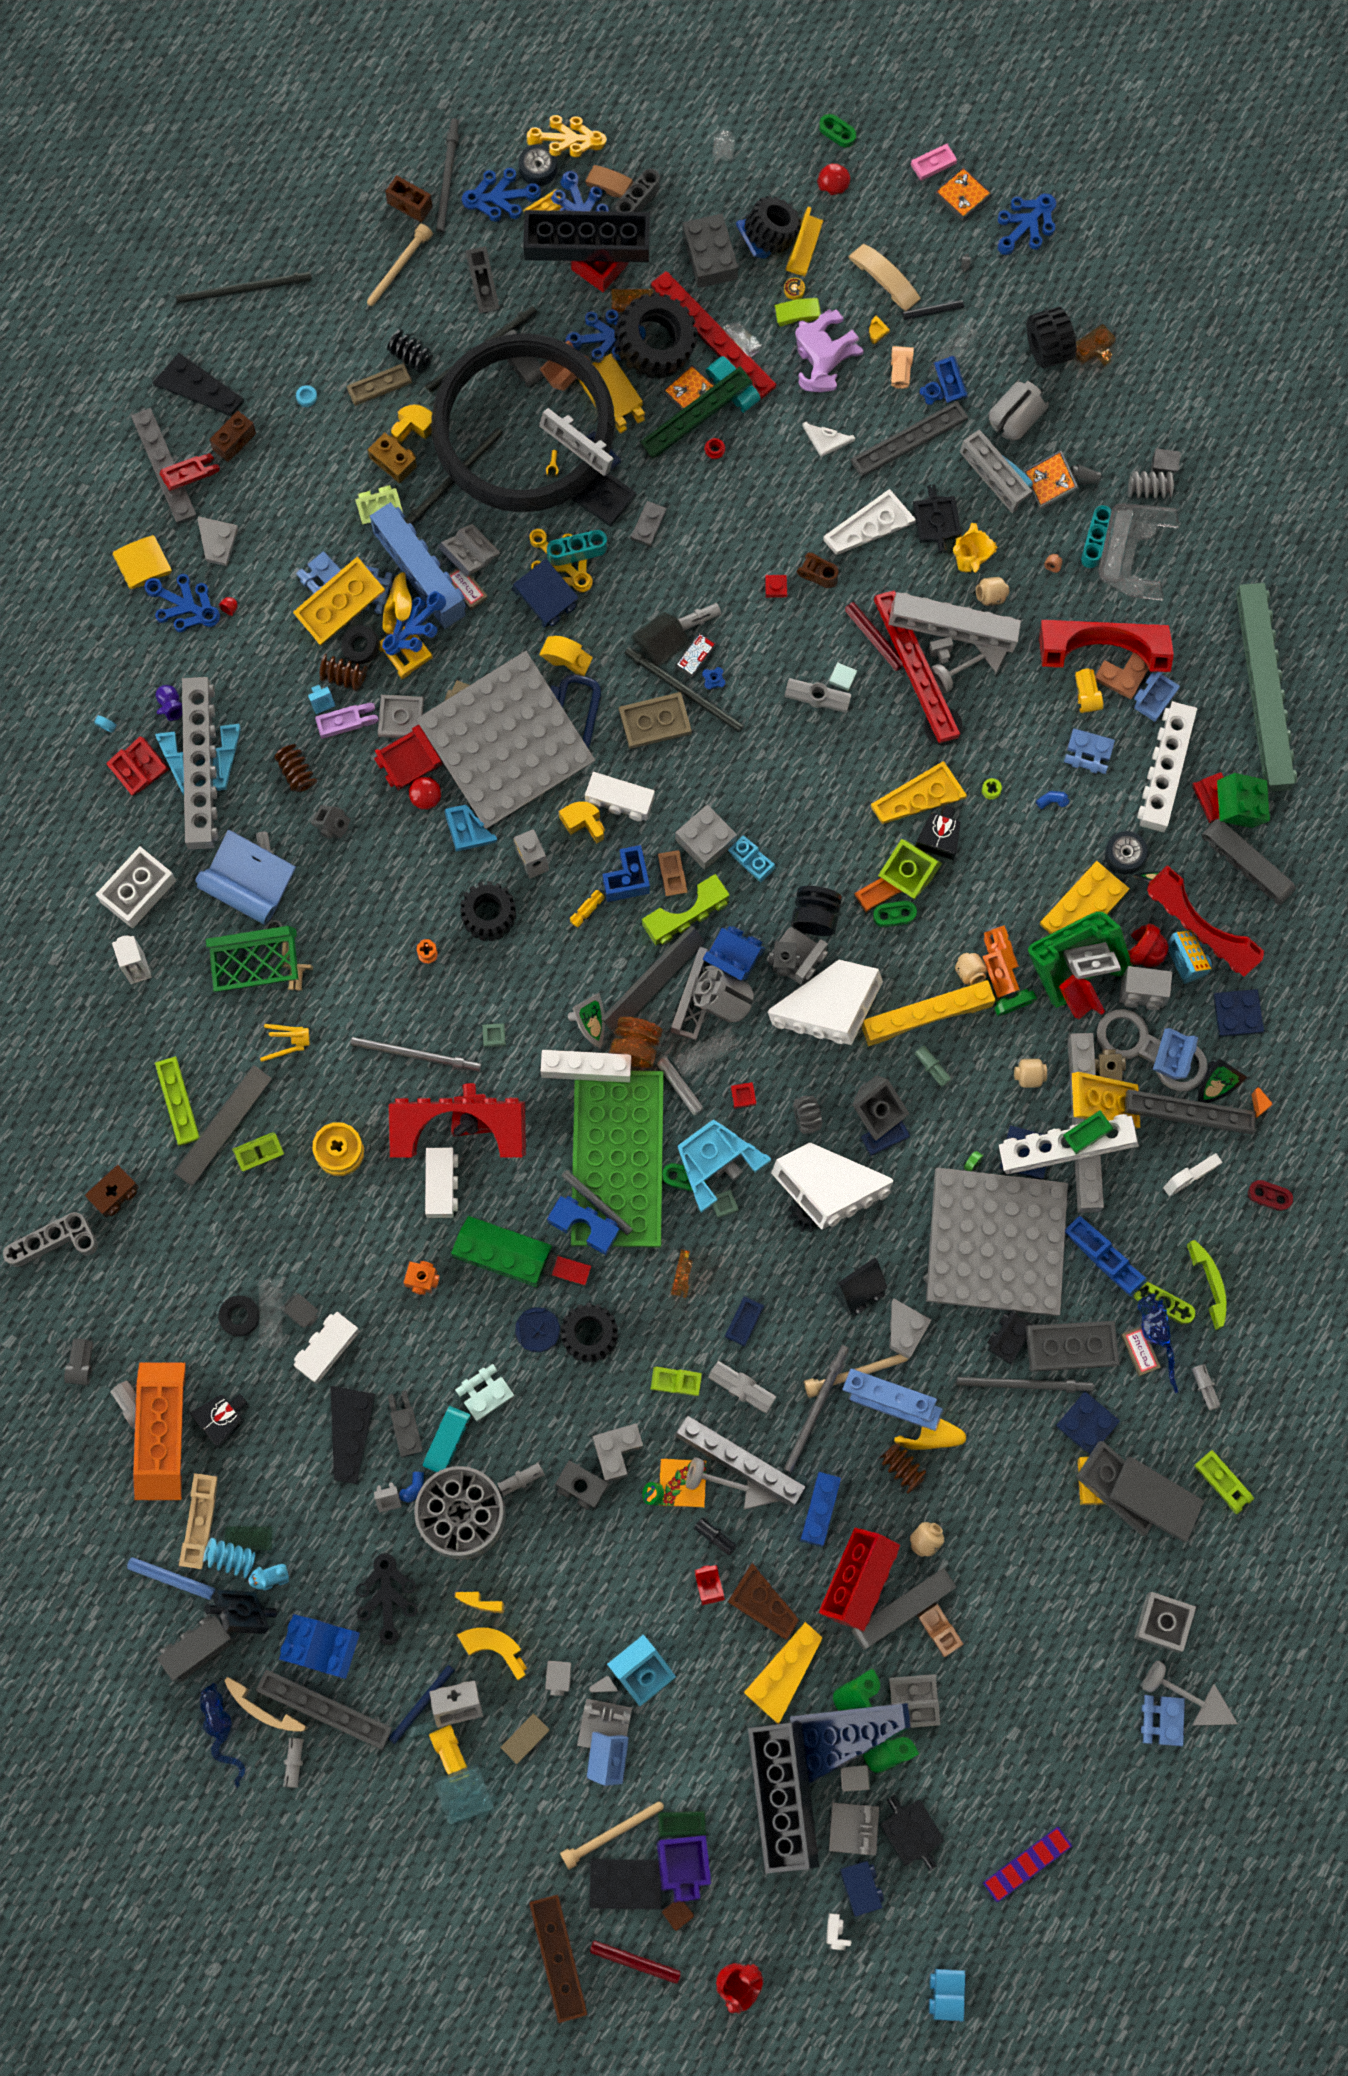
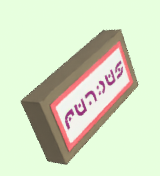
[449,568,488,610]
[1121,1326,1161,1377]

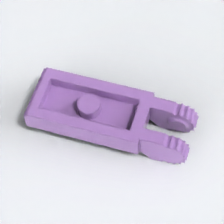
[315,703,379,739]

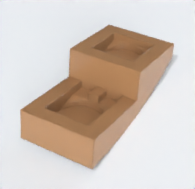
[585,165,633,198]
[658,850,687,896]
[917,1602,963,1657]

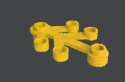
[527,115,606,157]
[530,529,593,592]

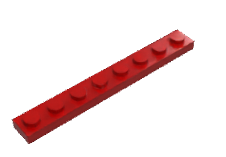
[651,271,776,399]
[874,590,960,743]

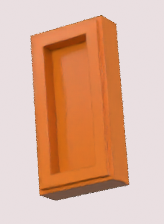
[854,878,902,912]

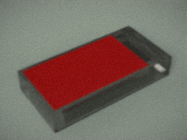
[543,1253,593,1288]

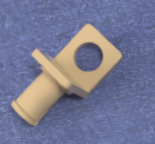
[281,942,313,991]

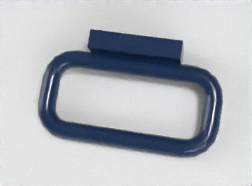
[550,674,601,749]

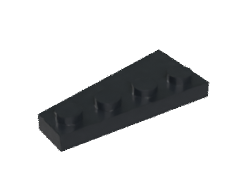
[153,353,244,417]
[331,1386,376,1485]

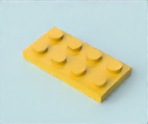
[293,557,385,646]
[1040,861,1130,934]
[1072,1072,1141,1129]

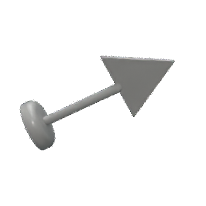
[931,644,1007,693]
[686,1457,781,1510]
[1143,1661,1237,1725]

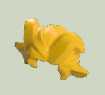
[953,523,998,573]

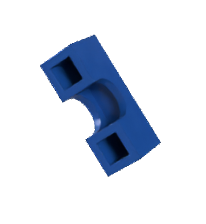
[547,1196,620,1256]
[800,1472,841,1547]

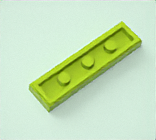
[155,1056,200,1146]

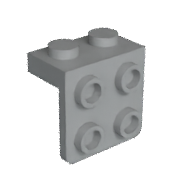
[767,927,828,985]

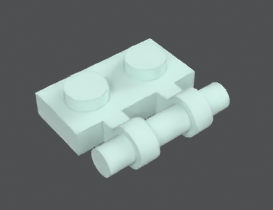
[455,1364,514,1422]

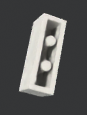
[585,772,655,821]
[112,935,152,984]
[425,1148,458,1218]
[294,1312,360,1384]

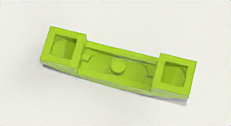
[1187,1240,1226,1330]

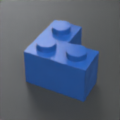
[602,845,650,902]

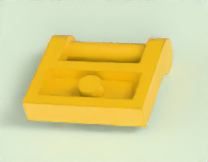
[379,626,433,679]

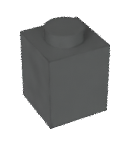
[280,1292,319,1328]

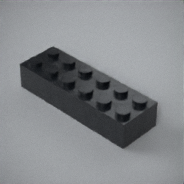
[523,210,650,263]
[748,1722,820,1874]

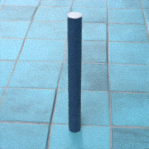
[388,1665,455,1744]

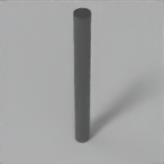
[561,1170,633,1236]

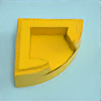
[869,315,890,344]

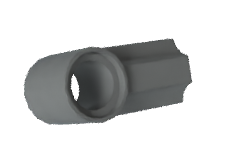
[64,1339,94,1385]

